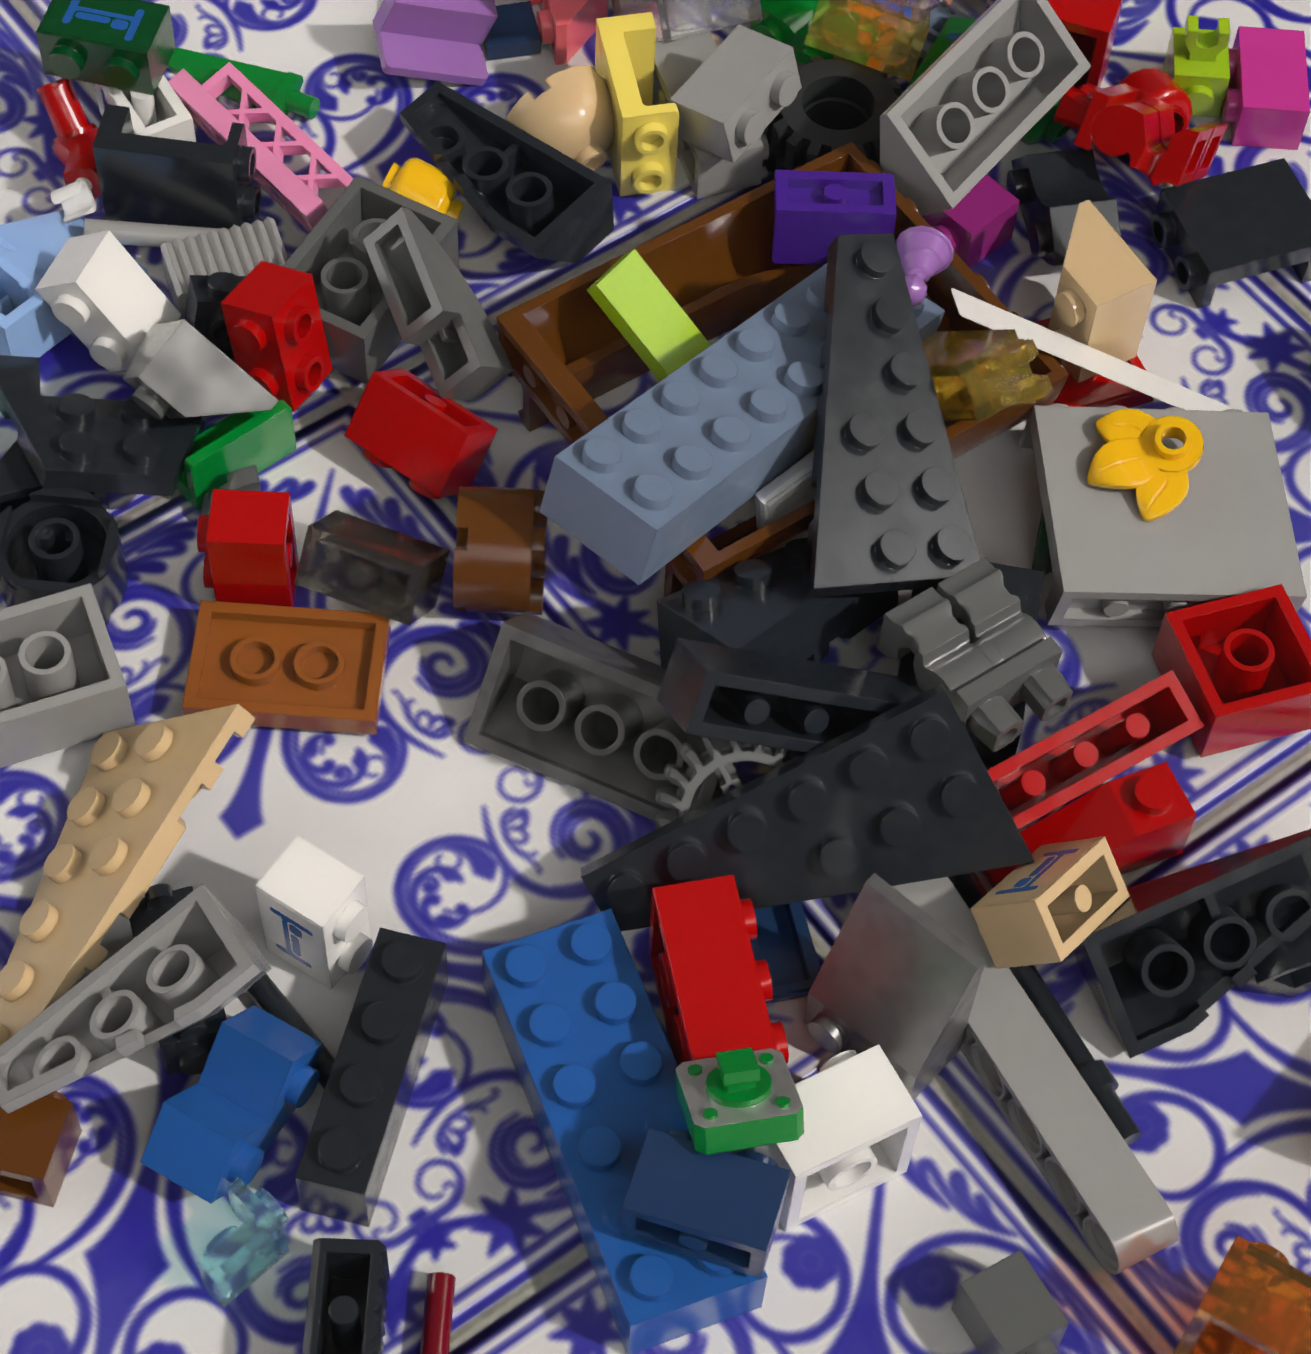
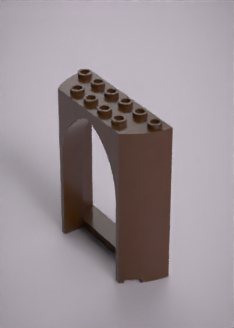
[496,141,1069,597]

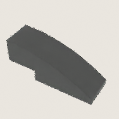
[363,207,513,401]

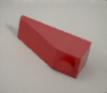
[984,762,1197,889]

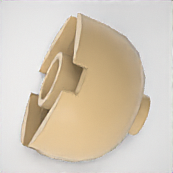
[506,65,614,171]

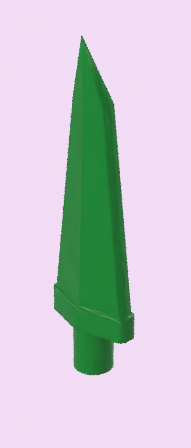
[167,47,320,120]

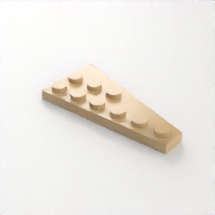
[0,704,256,1046]

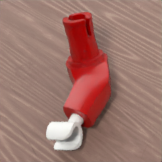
[36,78,101,223]

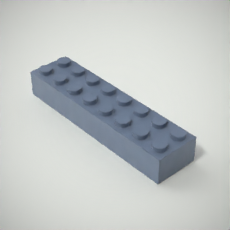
[539,263,945,585]

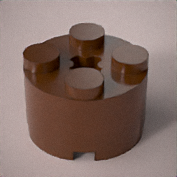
[453,486,548,615]

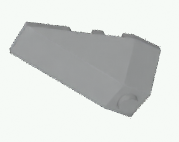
[0,884,272,1114]

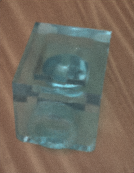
[197,1178,289,1308]

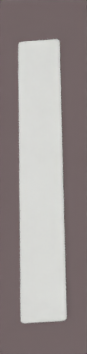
[951,288,1232,411]

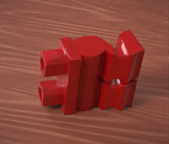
[1054,83,1228,186]

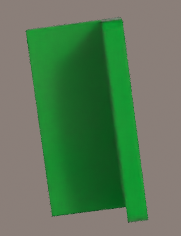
[176,400,297,511]

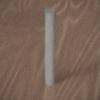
[83,218,229,247]

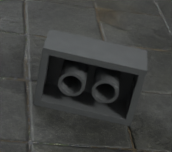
[283,175,459,384]

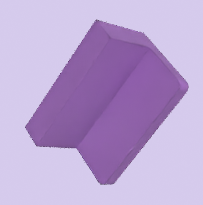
[373,0,498,86]

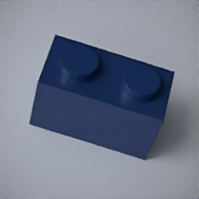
[620,1128,791,1278]

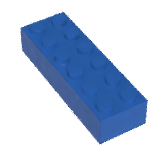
[482,909,768,1354]

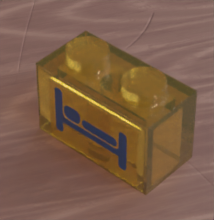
[804,0,930,81]

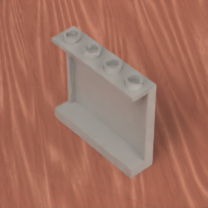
[1019,403,1307,627]

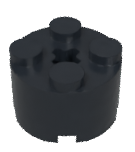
[0,487,128,625]

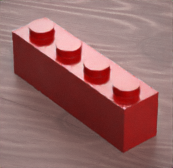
[988,670,1204,829]

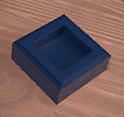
[483,1,541,61]

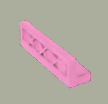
[168,62,354,233]

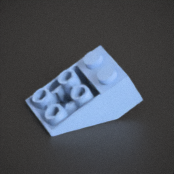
[0,210,148,357]

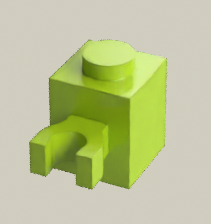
[1163,15,1230,118]

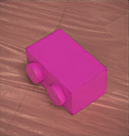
[1222,26,1310,150]

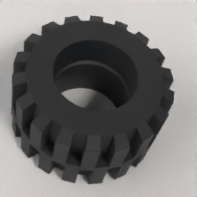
[764,55,902,178]

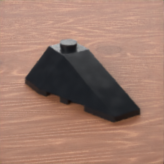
[400,81,614,263]

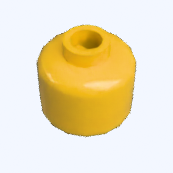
[382,157,465,221]

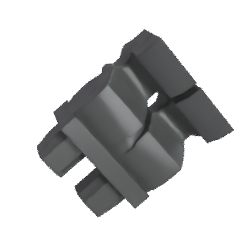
[877,557,1073,752]

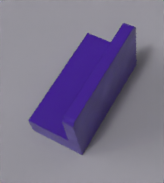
[772,170,897,265]

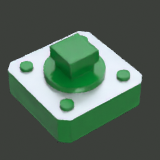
[676,1047,804,1155]

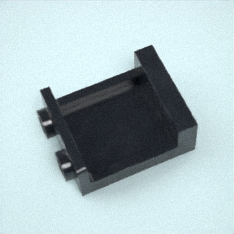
[92,104,261,229]
[1150,158,1311,308]

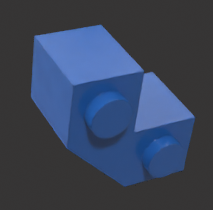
[140,1005,324,1204]

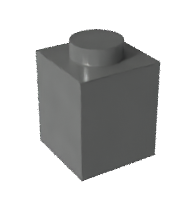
[951,1250,1069,1354]

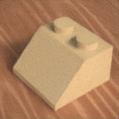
[1048,199,1157,383]

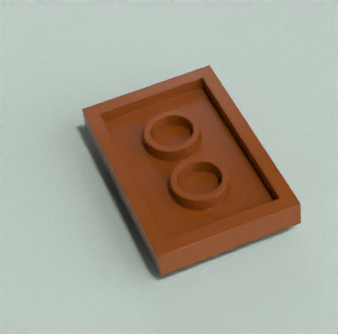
[182,600,391,735]

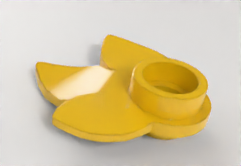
[1087,409,1204,522]

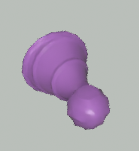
[896,225,954,307]

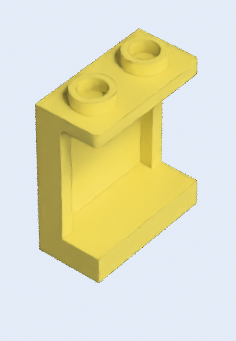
[595,12,679,197]

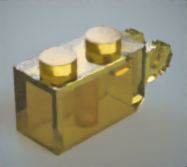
[922,329,1053,421]

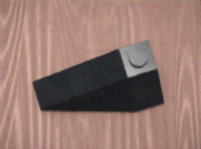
[1073,829,1311,1059]

